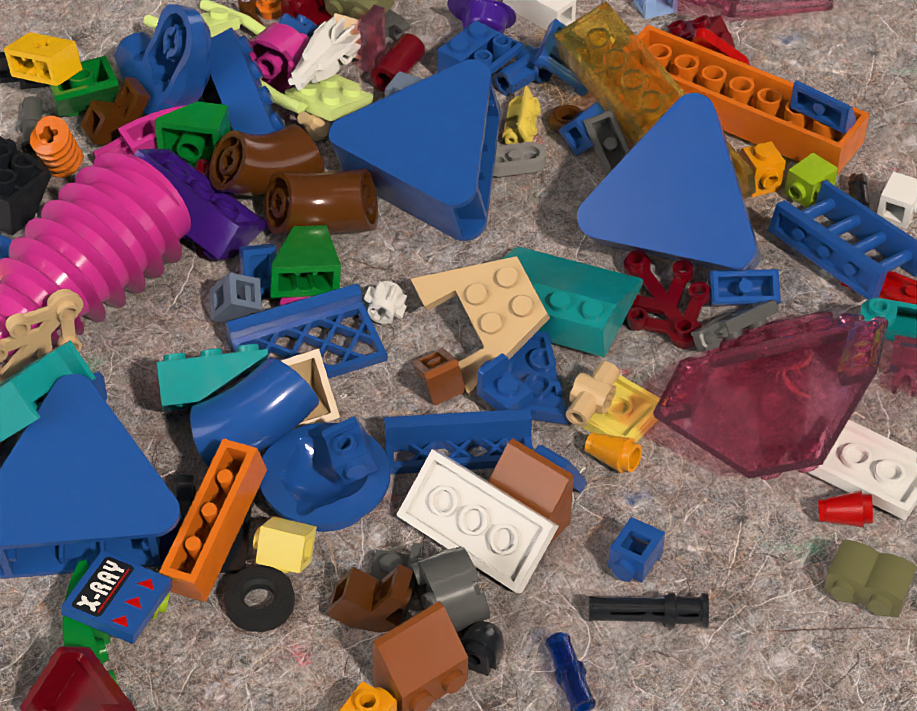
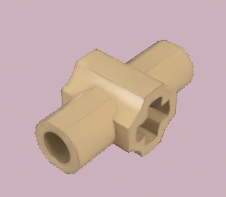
[566,361,620,427]

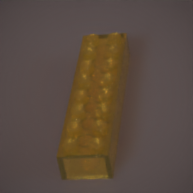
[554,1,756,199]

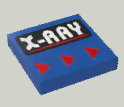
[61,550,172,644]

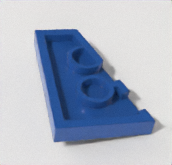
[508,331,568,425]

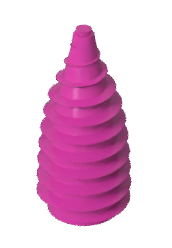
[0,152,191,363]

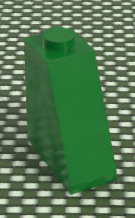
[270,225,341,298]

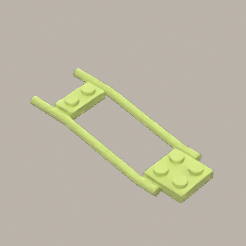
[143,0,374,122]

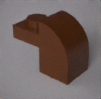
[80,77,150,145]
[326,564,413,633]

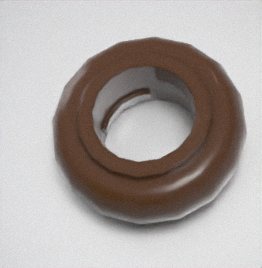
[548,105,583,134]

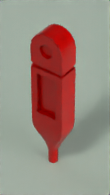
[692,28,750,65]

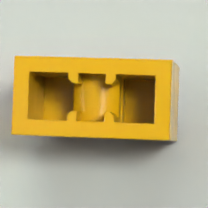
[4,32,82,86]

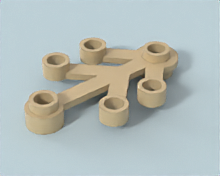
[0,289,83,383]

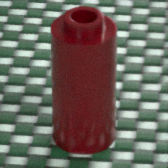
[370,33,425,93]

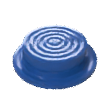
[260,423,390,532]

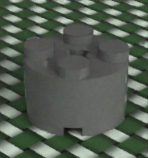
[410,546,490,632]

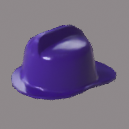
[447,0,517,34]

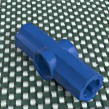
[494,45,564,96]

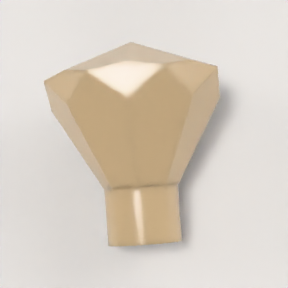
[297,111,332,141]

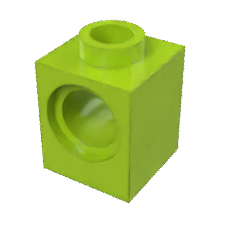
[784,153,838,208]

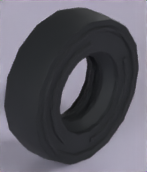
[224,565,295,632]

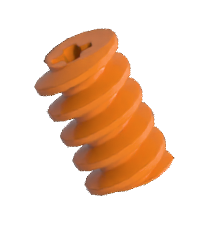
[30,115,84,178]

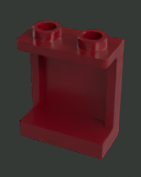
[20,646,137,711]

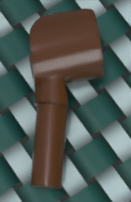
[238,0,264,26]

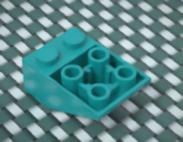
[157,344,268,412]

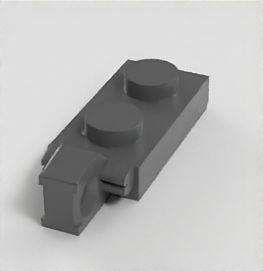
[691,299,779,352]

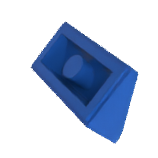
[790,80,856,134]

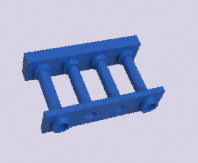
[768,180,917,300]

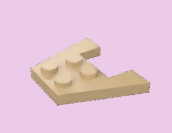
[411,256,550,398]

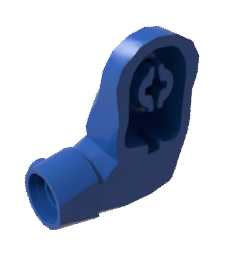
[114,4,212,115]

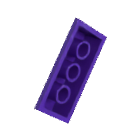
[134,149,267,261]

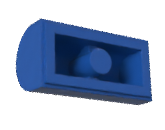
[707,269,781,306]

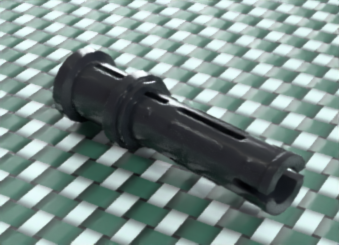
[589,592,709,629]

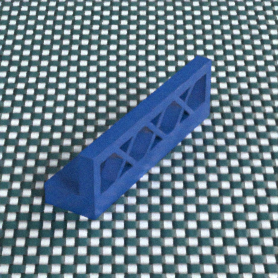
[384,408,533,474]

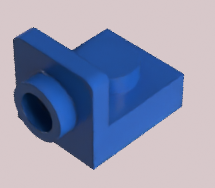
[477,353,534,410]

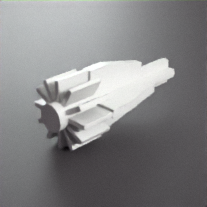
[288,17,361,90]

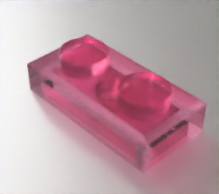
[358,5,385,73]

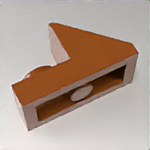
[411,348,465,405]

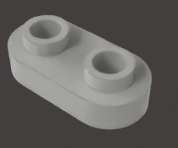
[493,142,546,177]

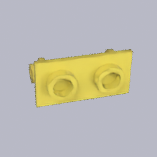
[502,86,541,144]

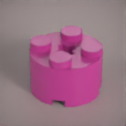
[249,22,310,93]

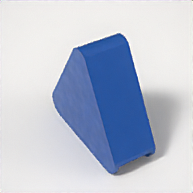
[329,59,501,241]
[577,93,761,271]
[0,374,183,579]

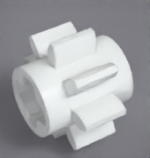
[363,281,407,324]

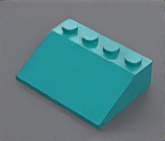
[502,246,643,357]

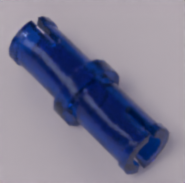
[545,632,596,711]

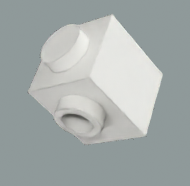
[877,171,917,229]

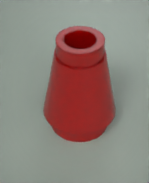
[818,490,873,528]

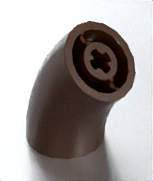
[209,125,325,196]
[264,169,378,235]

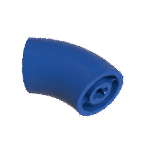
[190,357,319,467]

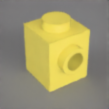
[253,516,317,573]

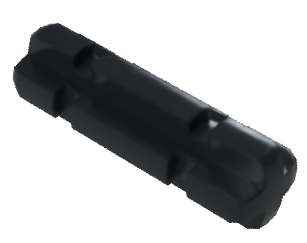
[848,173,870,209]

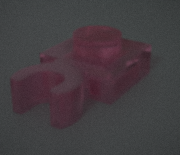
[889,335,917,397]

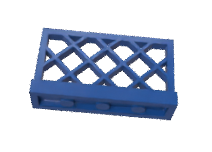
[226,283,388,379]

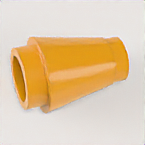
[585,432,642,473]

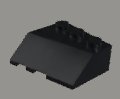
[0,136,51,236]

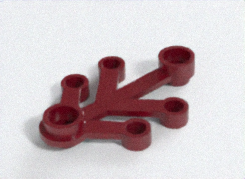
[624,250,710,349]

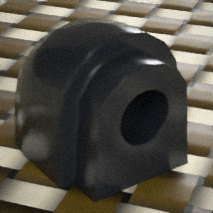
[461,621,504,676]

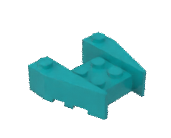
[0,340,96,442]

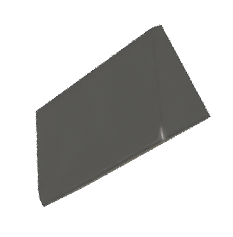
[583,109,631,176]

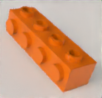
[159,439,267,603]

